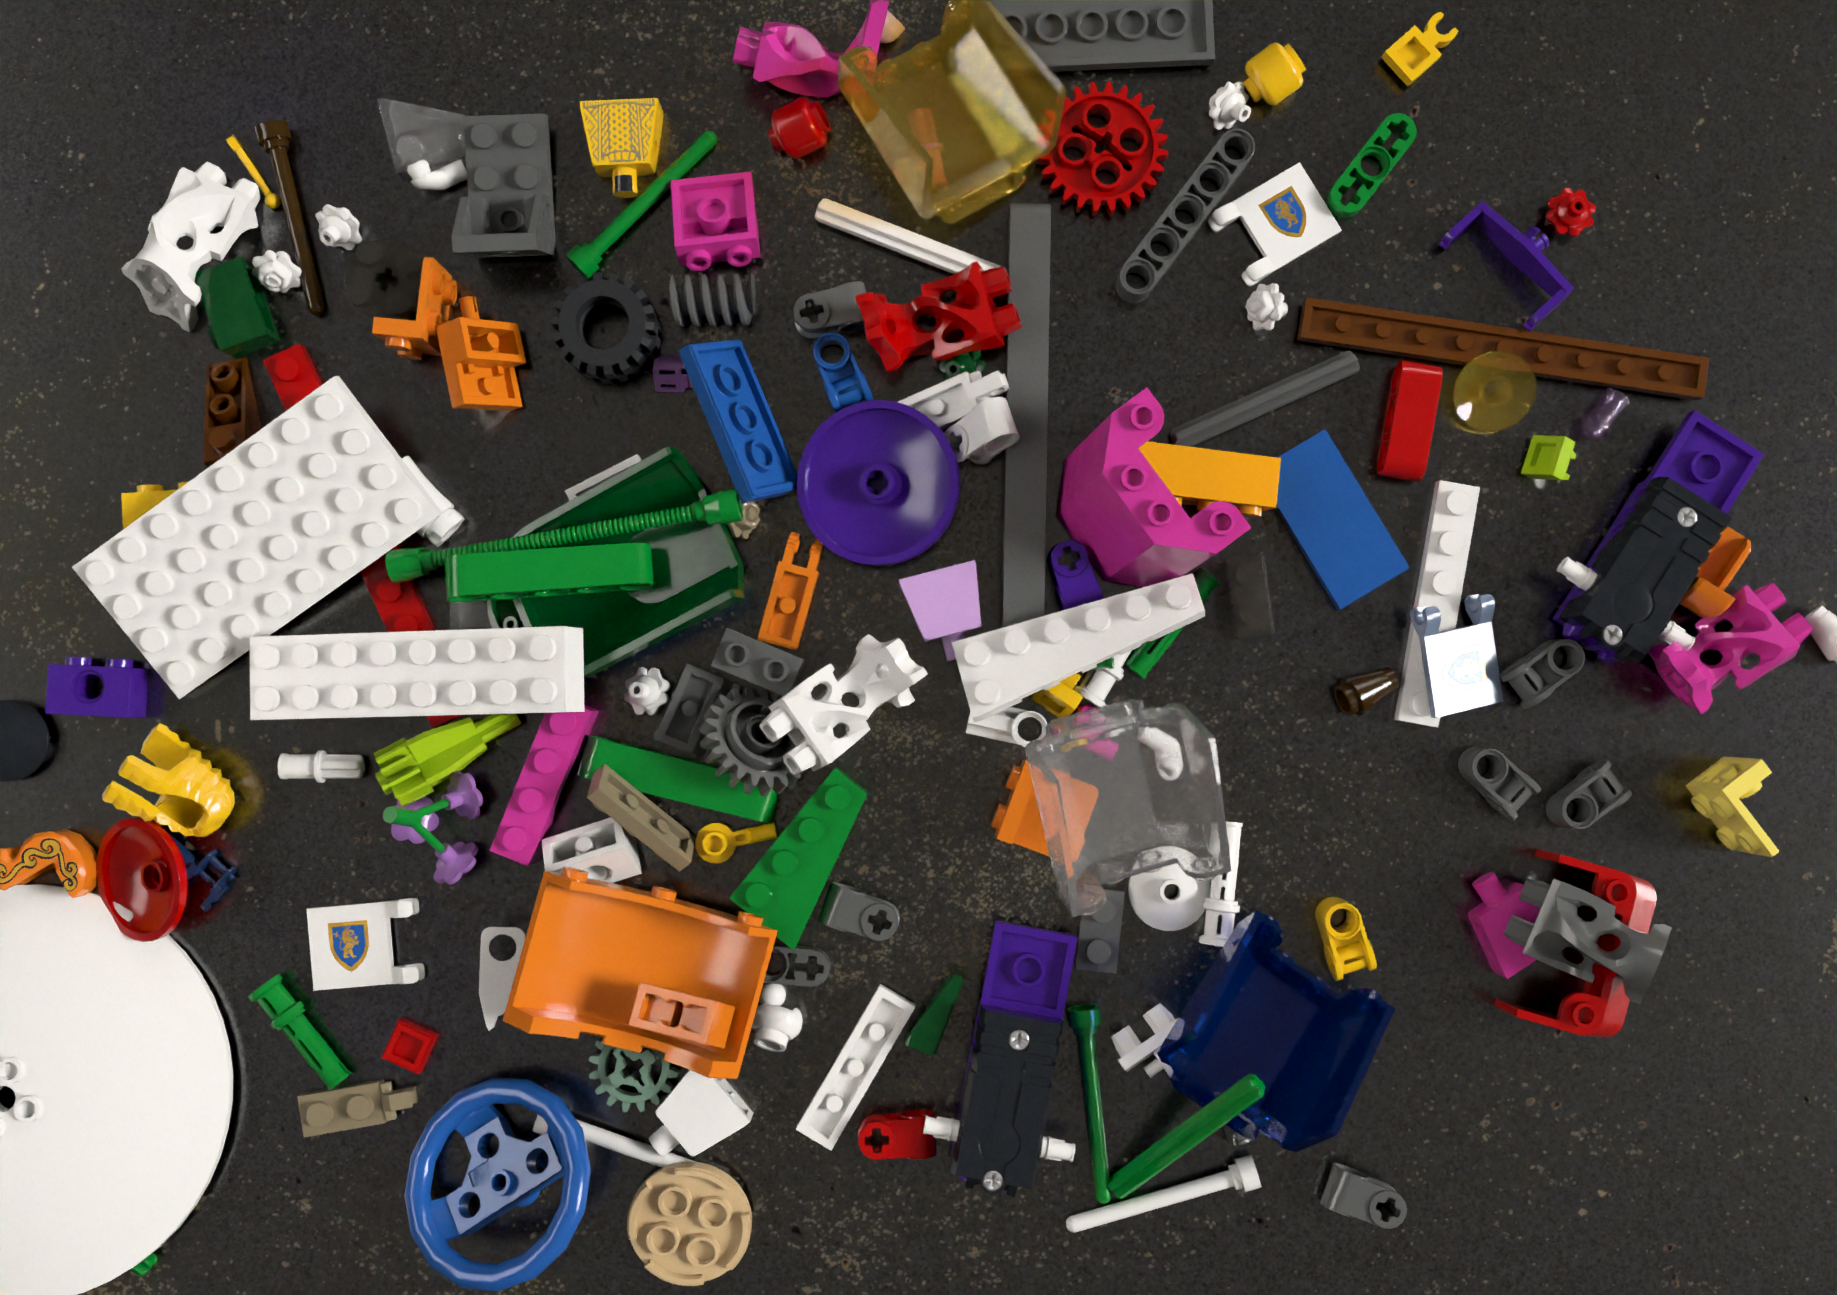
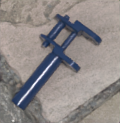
[154,821,237,912]

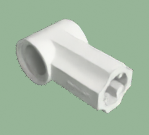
[966,707,1048,748]

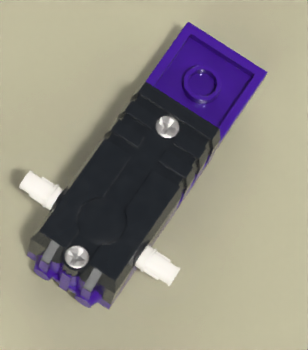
[1553,410,1765,665]
[923,920,1078,1197]

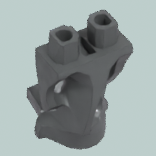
[1504,879,1672,1004]

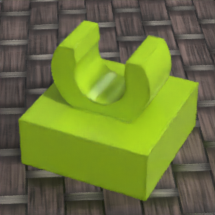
[1521,435,1576,481]

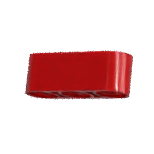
[1377,360,1443,482]

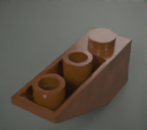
[203,357,261,468]

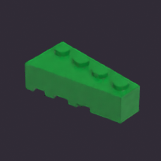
[730,767,868,951]

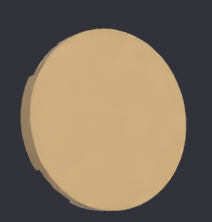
[627,1162,752,1286]

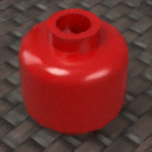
[768,97,831,159]

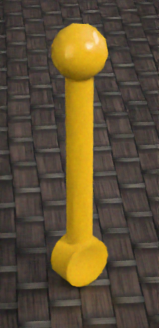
[226,135,281,209]

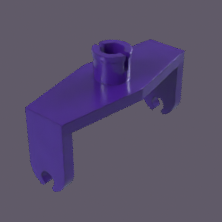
[1439,201,1574,331]

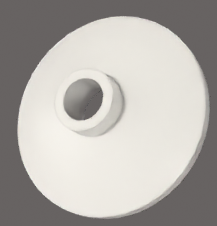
[1128,849,1210,931]

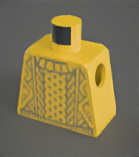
[580,98,663,198]

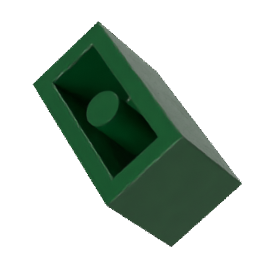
[195,257,281,358]

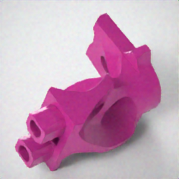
[732,0,889,98]
[1648,583,1813,715]

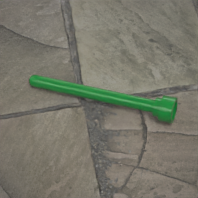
[565,131,717,279]
[1067,1004,1112,1204]

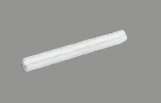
[815,198,1007,274]

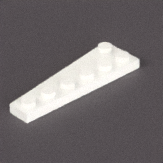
[952,573,1205,723]

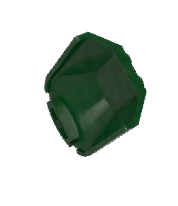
[487,446,744,677]

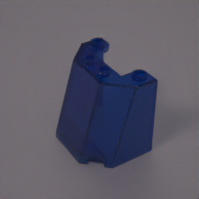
[1157,910,1395,1152]

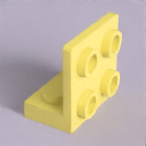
[1685,756,1779,857]

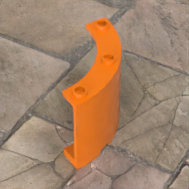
[502,866,778,1079]

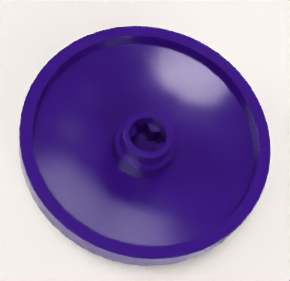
[797,400,961,566]

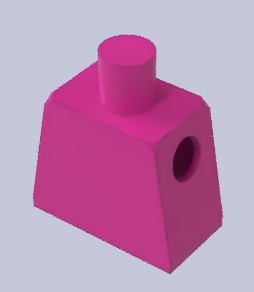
[1468,872,1541,979]

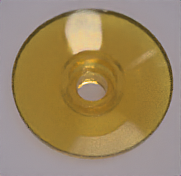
[1453,351,1537,432]

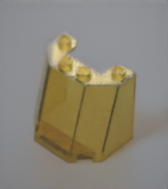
[838,0,1066,224]

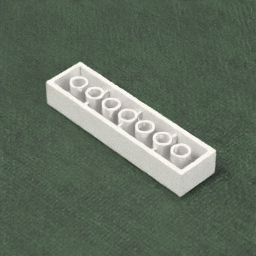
[249,626,585,720]

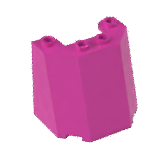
[1055,387,1251,587]

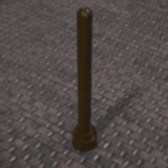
[255,120,325,315]

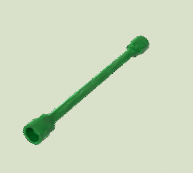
[385,488,743,583]

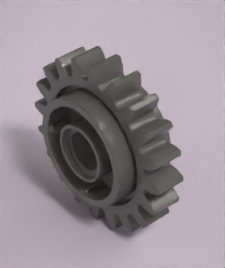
[699,686,805,797]

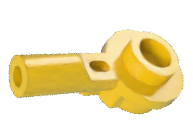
[695,822,778,864]

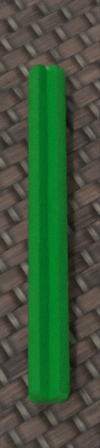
[1108,1074,1266,1199]

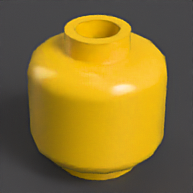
[1242,43,1306,105]

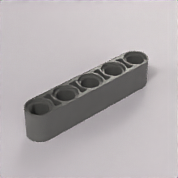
[1115,129,1255,303]

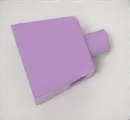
[899,560,981,661]

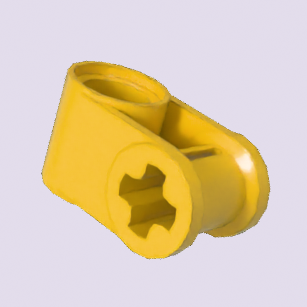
[1315,897,1377,981]

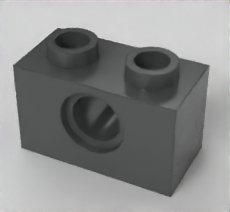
[711,628,807,696]

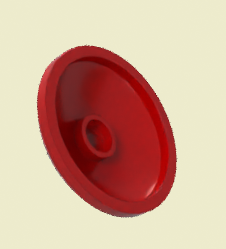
[96,817,188,942]

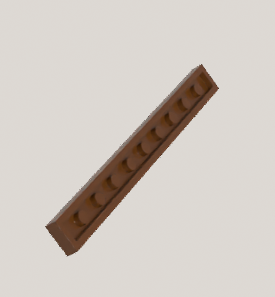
[1297,297,1710,401]

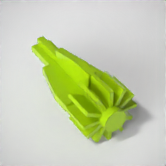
[374,714,522,807]

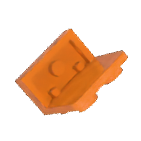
[372,257,457,360]
[991,759,1098,862]

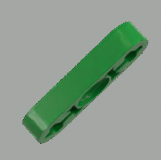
[1327,113,1417,218]

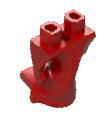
[855,262,1022,373]

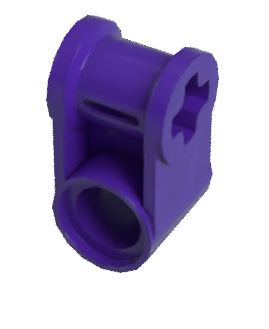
[1046,540,1104,611]

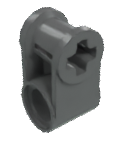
[793,281,867,339]
[1499,639,1585,710]
[1458,746,1542,821]
[1546,759,1632,829]
[818,882,900,941]
[1320,1163,1407,1229]

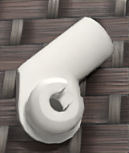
[407,159,467,190]

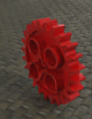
[1036,81,1168,217]

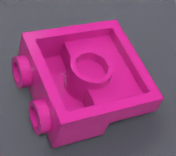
[671,172,761,271]

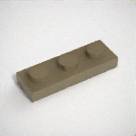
[587,764,696,872]

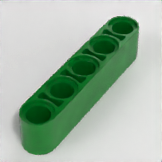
[444,543,654,602]
[577,735,779,823]

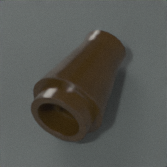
[1334,667,1399,716]

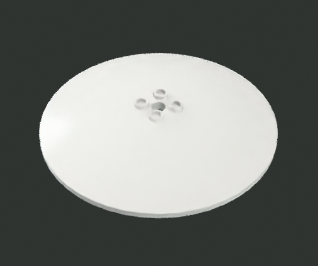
[0,884,233,1295]

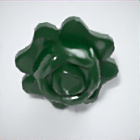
[939,350,986,381]

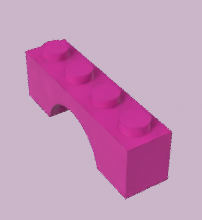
[489,705,599,866]

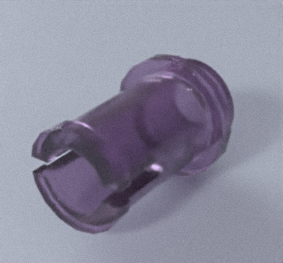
[1578,388,1629,442]

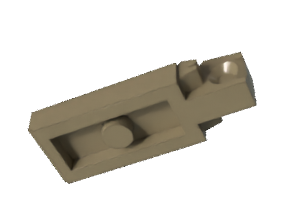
[297,1079,418,1137]

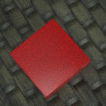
[381,1018,439,1075]

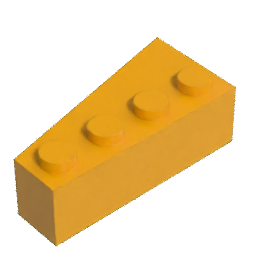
[1138,441,1281,517]

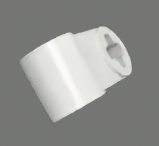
[944,397,1020,464]

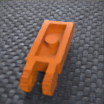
[757,531,824,651]

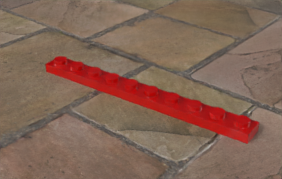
[263,343,464,728]

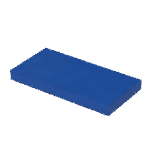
[678,339,797,504]
[1275,429,1410,610]

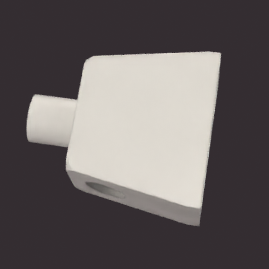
[649,1070,753,1157]

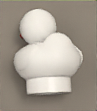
[752,983,803,1052]

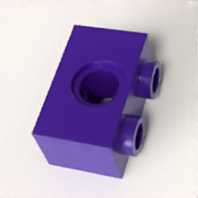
[45,657,149,718]

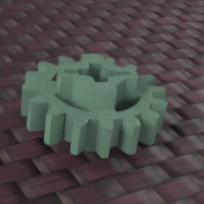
[589,1038,680,1112]

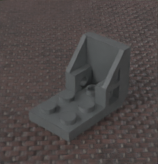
[452,113,556,258]

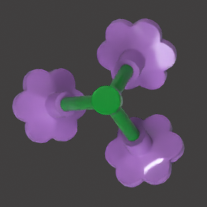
[383,770,483,885]

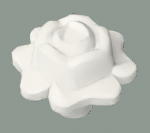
[1209,82,1251,130]
[315,204,362,250]
[252,250,302,293]
[1245,283,1288,331]
[624,667,670,716]

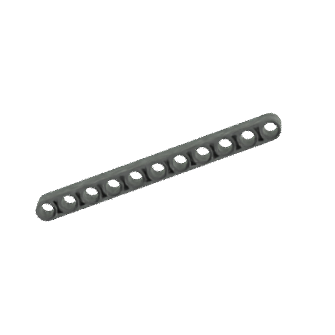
[1001,203,1051,628]

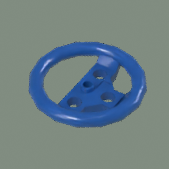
[404,1078,591,1292]

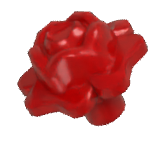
[1545,188,1596,237]

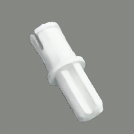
[278,750,365,783]

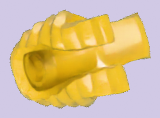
[102,723,235,837]

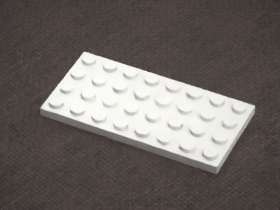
[72,375,442,699]

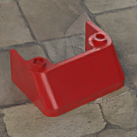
[1494,849,1657,1038]

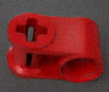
[857,1110,937,1160]

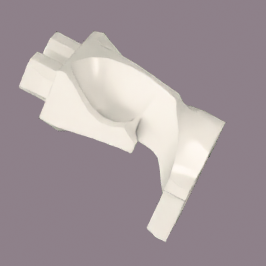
[121,162,261,332]
[759,634,928,775]

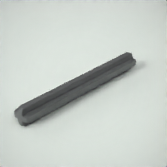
[1170,351,1360,447]

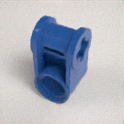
[813,332,874,413]

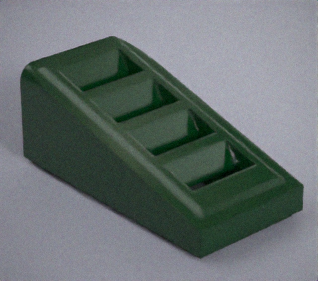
[904,969,964,1056]

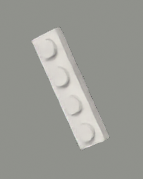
[796,984,915,1150]

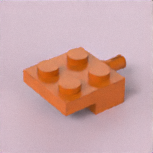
[436,296,526,411]

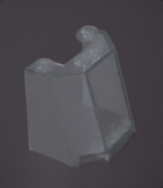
[1025,699,1231,917]

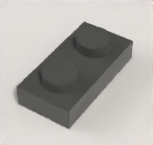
[1074,886,1125,974]

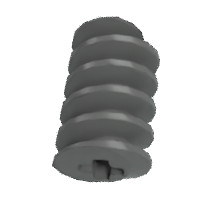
[669,273,756,327]

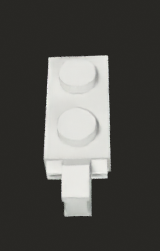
[898,371,1010,430]

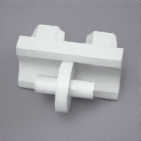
[1111,1003,1187,1079]

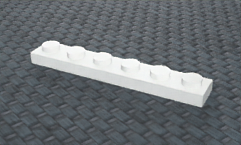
[1394,480,1480,728]

